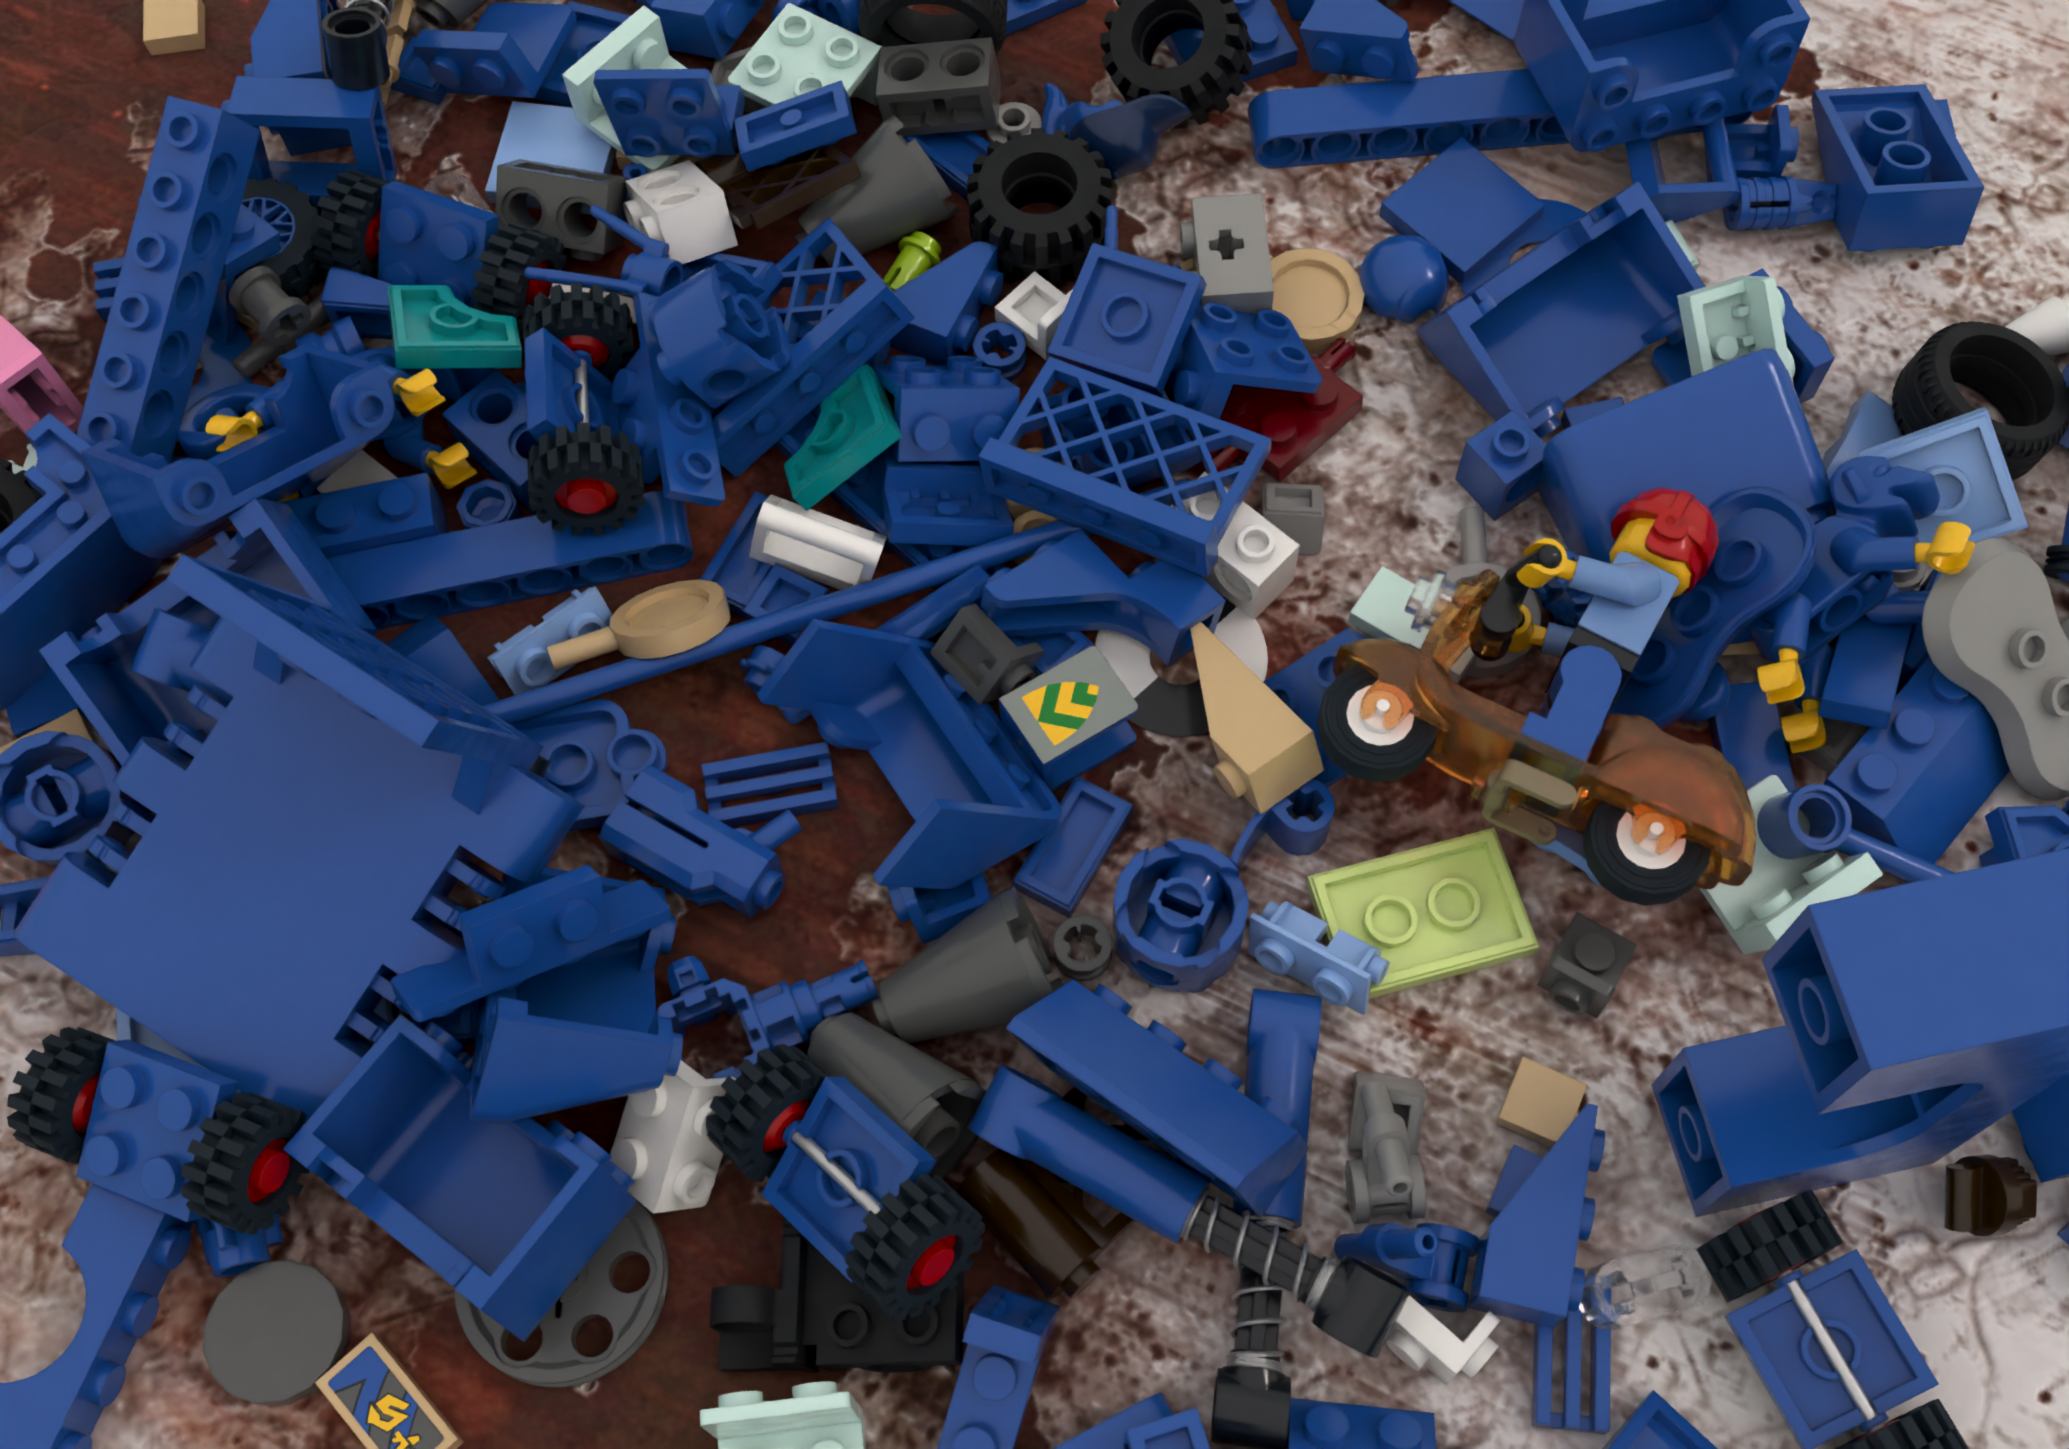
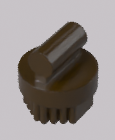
[1944,1154,2037,1237]

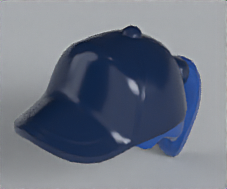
[1042,83,1192,180]

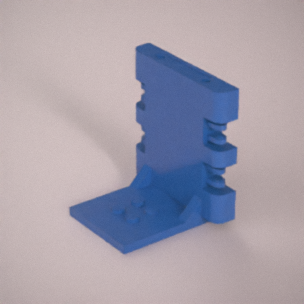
[14,554,585,1120]

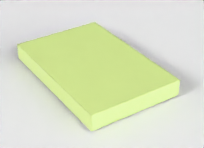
[1306,828,1539,999]

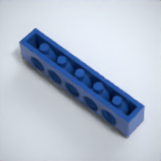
[77,95,261,465]

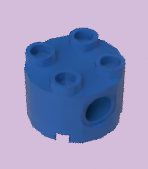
[647,259,790,409]
[0,731,140,868]
[1113,839,1249,993]

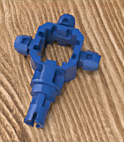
[656,956,879,1079]

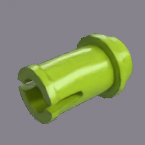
[883,231,942,291]

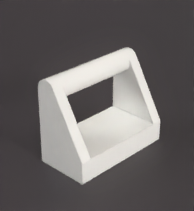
[749,495,887,590]

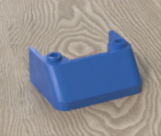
[757,619,1062,890]

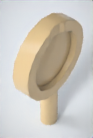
[1270,247,1365,353]
[547,579,730,671]

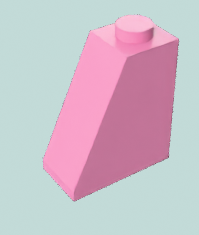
[0,315,84,434]

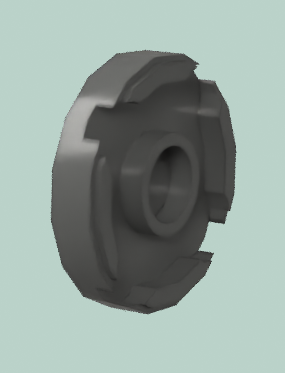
[203,1260,350,1406]

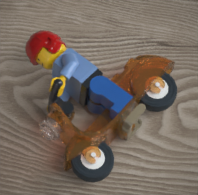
[1317,487,1756,906]

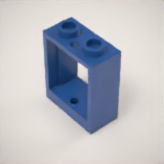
[221,76,398,207]

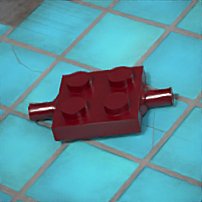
[1198,337,1363,482]

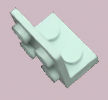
[728,2,882,107]
[562,5,688,173]
[1696,775,1883,955]
[699,1381,866,1449]

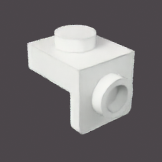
[995,271,1073,360]
[1386,1295,1501,1384]

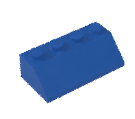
[1823,656,2010,884]
[1006,980,1309,1218]

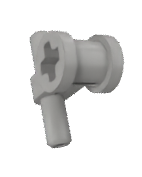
[1345,1081,1426,1224]

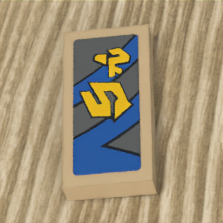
[315,1333,464,1449]

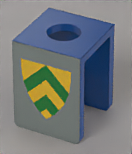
[999,646,1138,793]

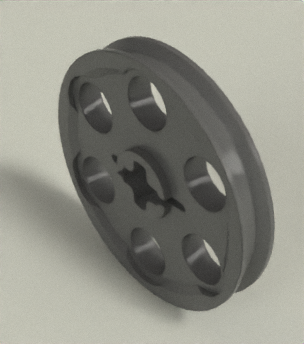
[454,1195,669,1388]

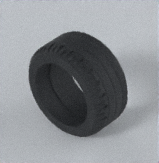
[858,0,1008,56]
[1892,321,2069,481]

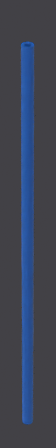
[482,479,1188,724]

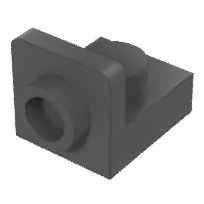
[930,604,1045,705]
[1537,912,1637,1018]

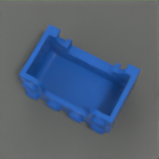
[1515,0,1811,152]
[0,413,163,711]
[39,498,378,766]
[283,1014,637,1342]

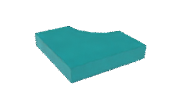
[388,285,522,369]
[784,363,902,511]

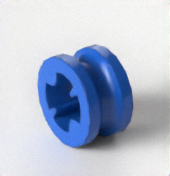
[973,322,1027,381]

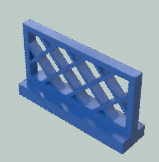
[712,217,915,478]
[978,356,1272,577]

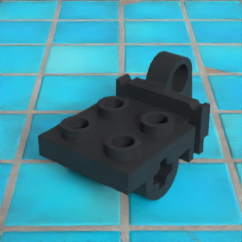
[709,1218,964,1373]

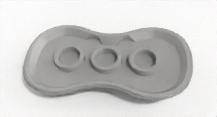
[1922,538,2069,801]

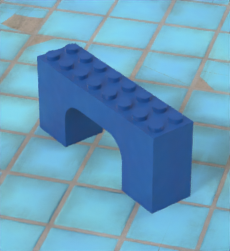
[1651,848,2069,1217]

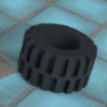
[1100,0,1253,129]
[967,128,1113,287]

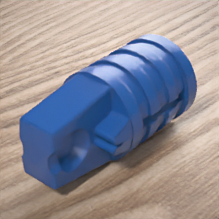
[1723,176,1837,231]

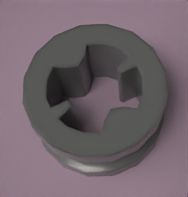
[1053,915,1112,981]

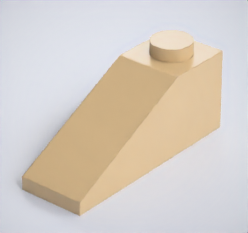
[1190,621,1324,814]

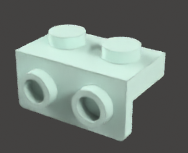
[1677,275,1795,383]

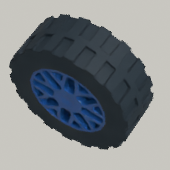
[235,178,324,299]

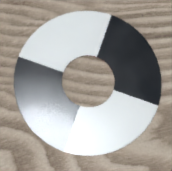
[1095,591,1268,737]

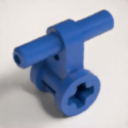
[1334,1223,1480,1312]

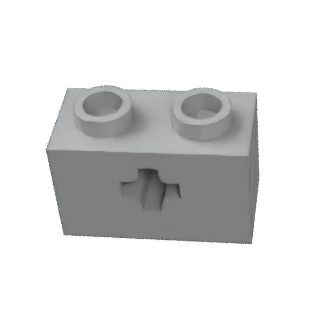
[1180,193,1274,314]

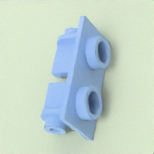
[487,586,612,695]
[1249,901,1390,1015]

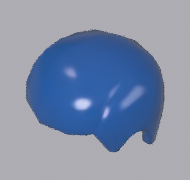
[1358,235,1450,324]

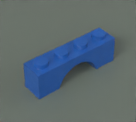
[0,1183,194,1449]

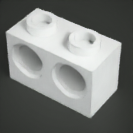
[623,160,738,264]
[1170,472,1300,620]

